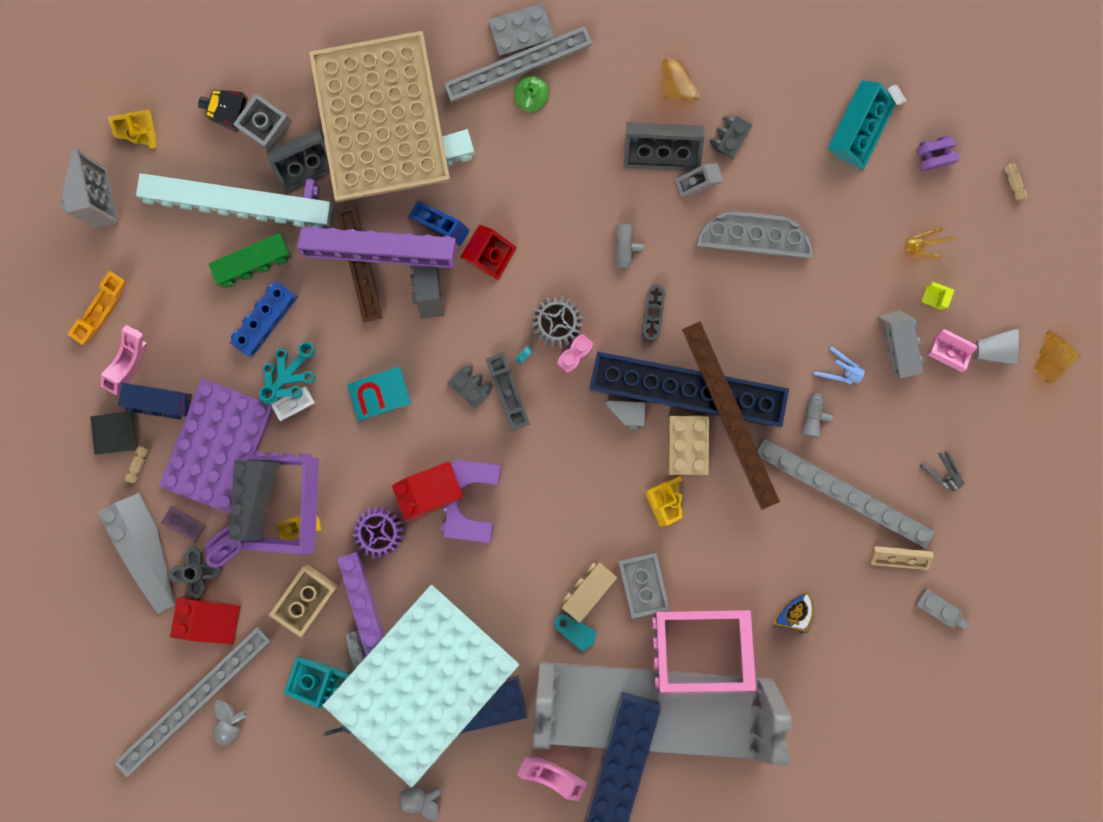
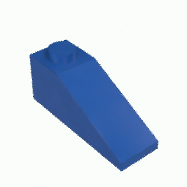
[408,201,470,246]

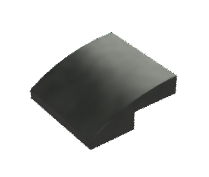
[90,412,136,455]

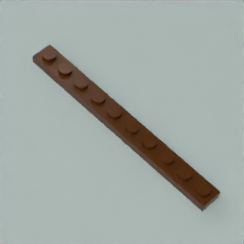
[682,321,780,510]

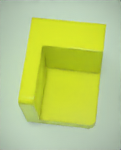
[921,282,954,310]

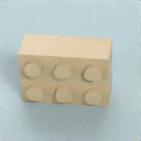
[667,416,709,475]
[269,565,339,637]

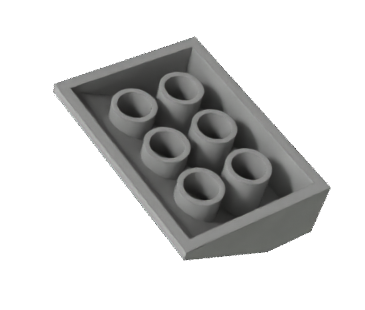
[61,149,119,229]

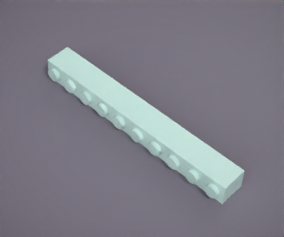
[136,173,333,229]

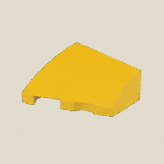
[108,109,156,148]
[645,475,682,527]

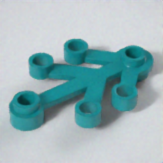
[259,342,316,405]

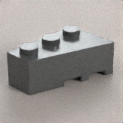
[410,265,444,318]

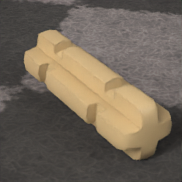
[1004,163,1027,201]
[125,446,149,483]

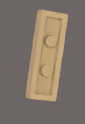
[870,546,934,570]

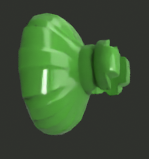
[514,76,549,112]

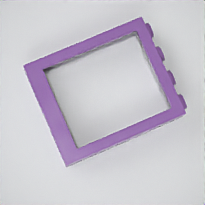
[241,452,319,554]

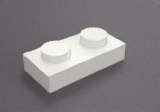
[271,386,316,422]

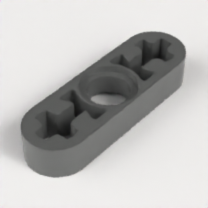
[642,285,665,341]

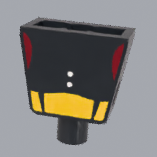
[198,90,248,132]

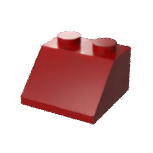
[460,224,517,280]

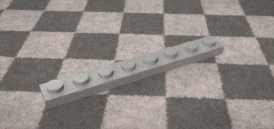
[444,26,592,103]

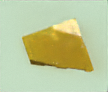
[662,59,700,100]
[1034,330,1081,383]

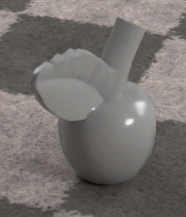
[213,700,247,746]
[400,787,442,820]

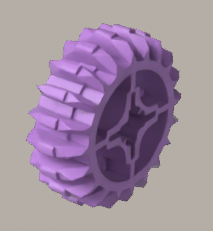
[352,506,405,559]

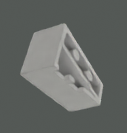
[878,310,924,379]

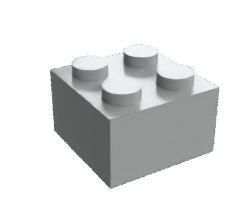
[233,94,292,150]

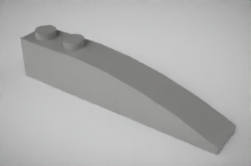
[97,493,176,614]

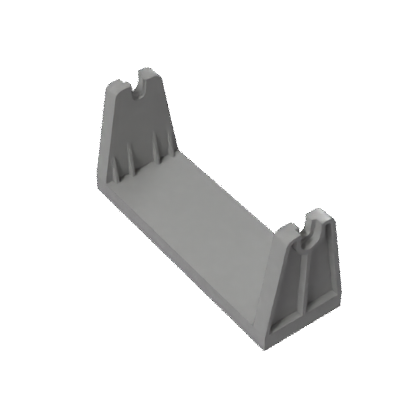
[534,662,791,766]

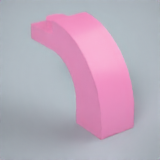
[100,325,147,395]
[517,756,587,801]

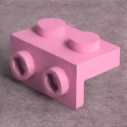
[928,329,977,373]

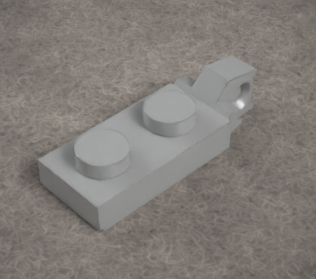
[915,588,970,630]

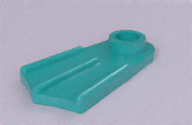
[554,614,597,652]

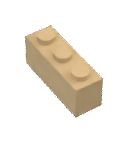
[561,561,617,623]

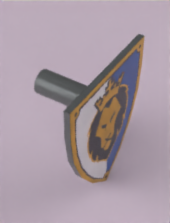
[773,592,815,634]

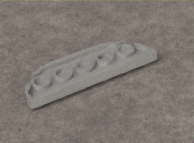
[697,212,812,259]

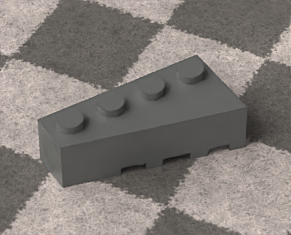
[229,460,281,541]

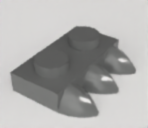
[710,116,752,159]
[447,365,492,409]

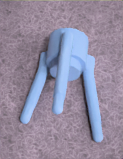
[813,347,865,385]

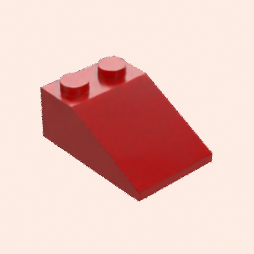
[391,461,464,521]
[170,596,241,644]

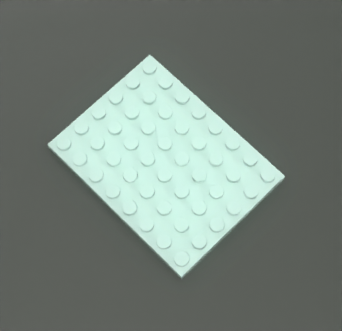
[323,585,519,788]

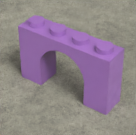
[441,459,501,543]

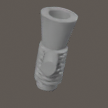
[615,224,644,268]
[801,393,833,438]

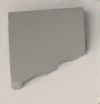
[973,329,1019,365]

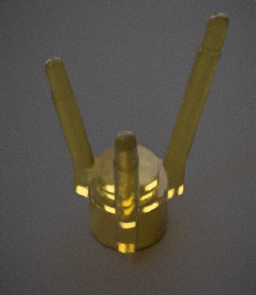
[906,227,956,258]

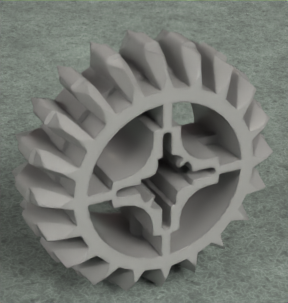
[531,296,583,348]

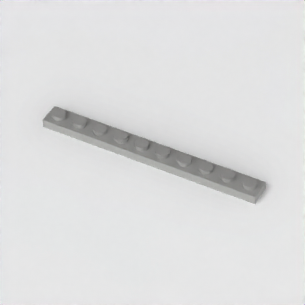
[757,438,935,549]
[114,626,272,777]

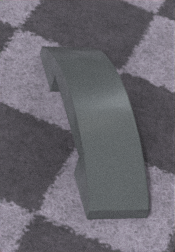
[486,352,530,431]

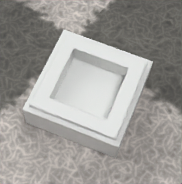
[888,85,907,105]

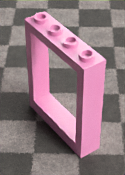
[652,610,756,694]

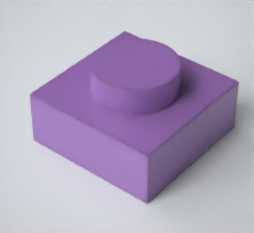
[303,179,320,199]

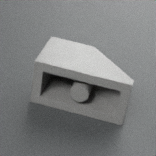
[675,163,724,197]
[606,400,645,430]

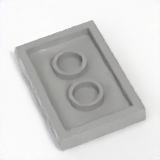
[489,3,554,58]
[618,552,670,619]

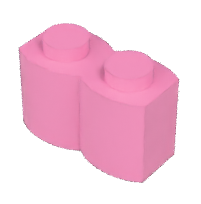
[557,334,593,374]

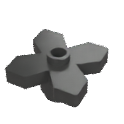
[168,546,223,599]

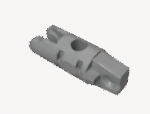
[346,630,366,668]

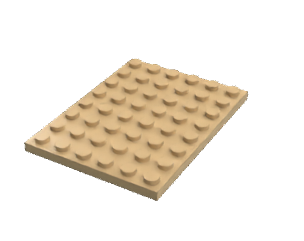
[309,31,450,202]

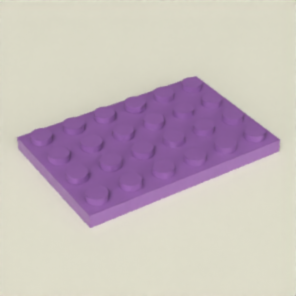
[159,378,273,514]

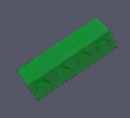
[208,233,292,288]

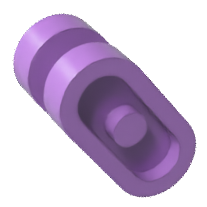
[916,135,960,171]
[204,527,242,568]

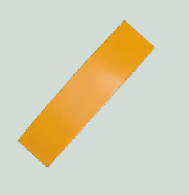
[67,270,126,345]

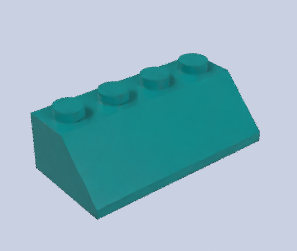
[828,80,896,170]

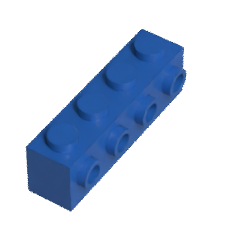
[229,281,298,358]

